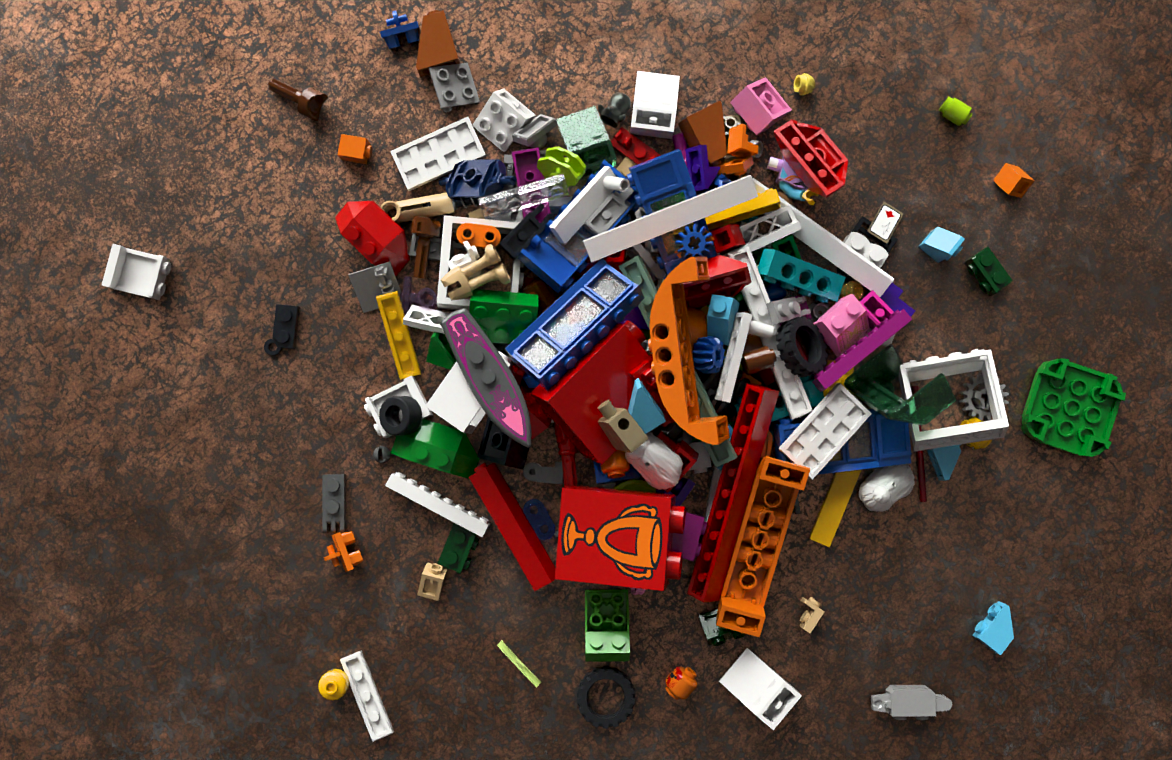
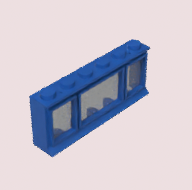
[505,258,644,390]

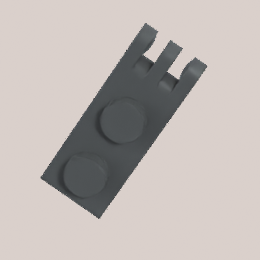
[322,474,346,533]

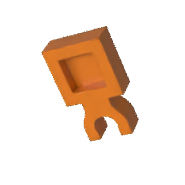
[715,156,754,176]

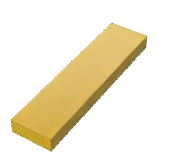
[376,291,421,380]
[809,459,861,547]

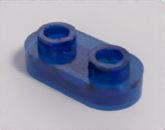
[523,499,556,540]

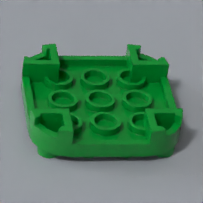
[1021,358,1126,457]

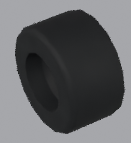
[379,396,422,436]

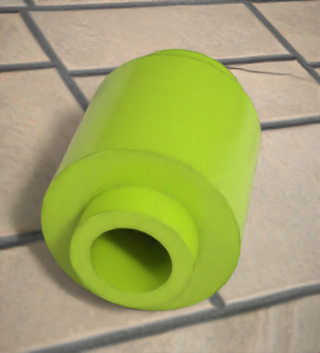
[939,96,973,126]

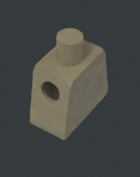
[598,400,649,453]

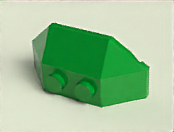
[391,419,480,479]

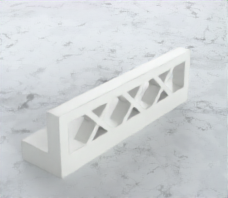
[714,204,802,257]
[403,305,450,334]

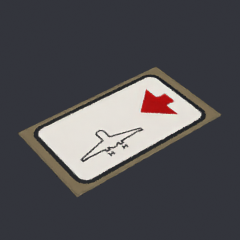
[867,202,903,244]

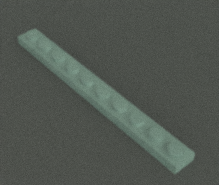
[619,256,737,467]

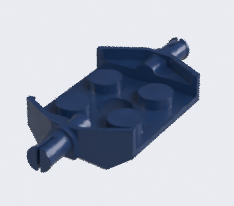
[438,159,517,202]

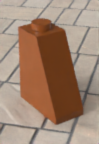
[416,10,460,77]
[678,101,727,167]

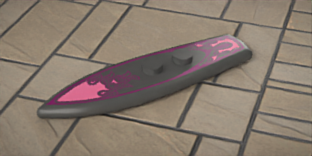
[441,308,531,448]

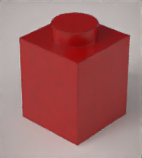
[710,224,746,253]

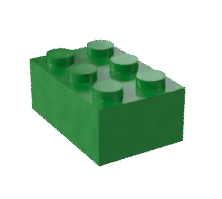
[469,289,538,344]

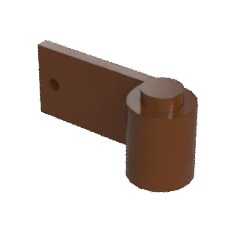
[740,310,777,375]

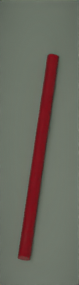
[912,386,927,502]

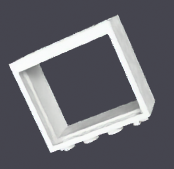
[437,215,524,311]
[899,349,1009,452]
[425,351,514,434]

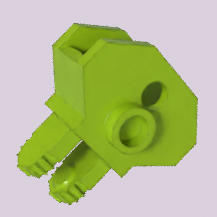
[537,146,586,197]

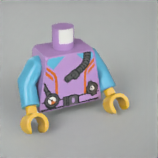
[767,157,819,205]

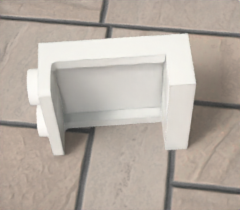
[102,244,171,300]
[364,375,433,438]

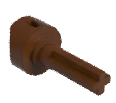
[268,78,328,121]
[411,216,441,279]

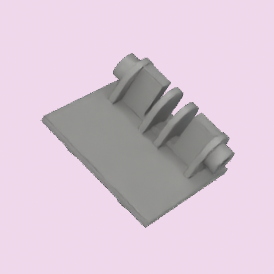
[428,63,480,112]
[348,261,404,313]

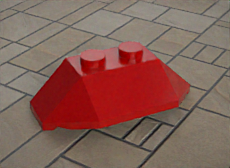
[773,119,848,198]
[335,201,410,276]
[684,255,752,308]

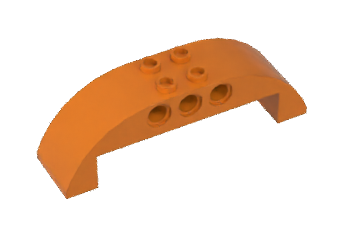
[648,257,730,445]
[716,456,810,638]

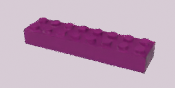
[512,147,555,239]
[812,309,913,392]

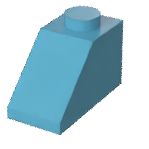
[707,294,740,346]
[628,378,666,434]
[927,444,961,481]

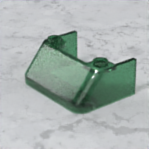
[844,344,957,425]

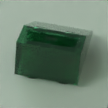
[556,106,617,177]

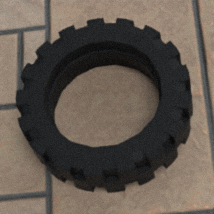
[776,316,828,377]
[577,666,635,729]

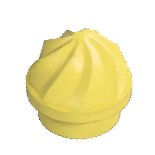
[794,73,815,95]

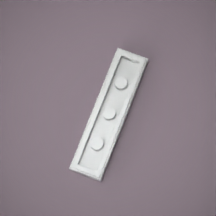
[340,650,394,742]

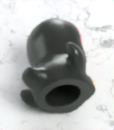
[598,92,631,128]

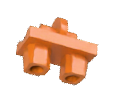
[323,531,363,572]

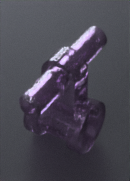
[400,276,437,315]

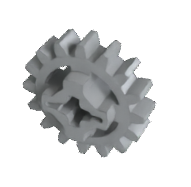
[959,374,1009,421]

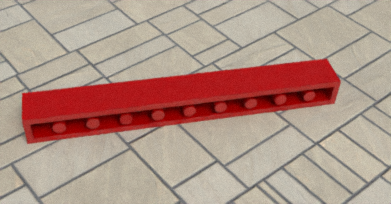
[687,383,779,603]

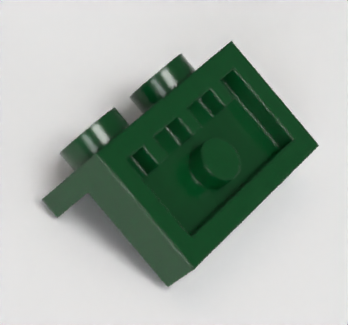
[965,246,1013,296]
[437,523,480,574]
[699,609,747,646]

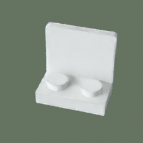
[473,89,536,152]

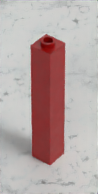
[469,463,556,591]

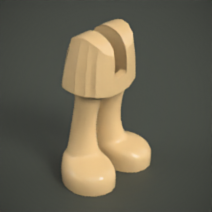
[441,244,511,301]

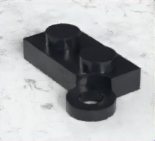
[264,304,300,356]

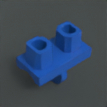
[380,10,419,49]

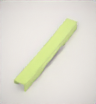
[497,641,541,688]

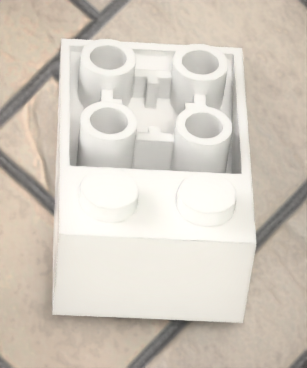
[630,71,680,139]
[719,648,802,730]

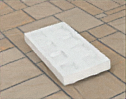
[390,117,486,191]
[778,383,872,480]

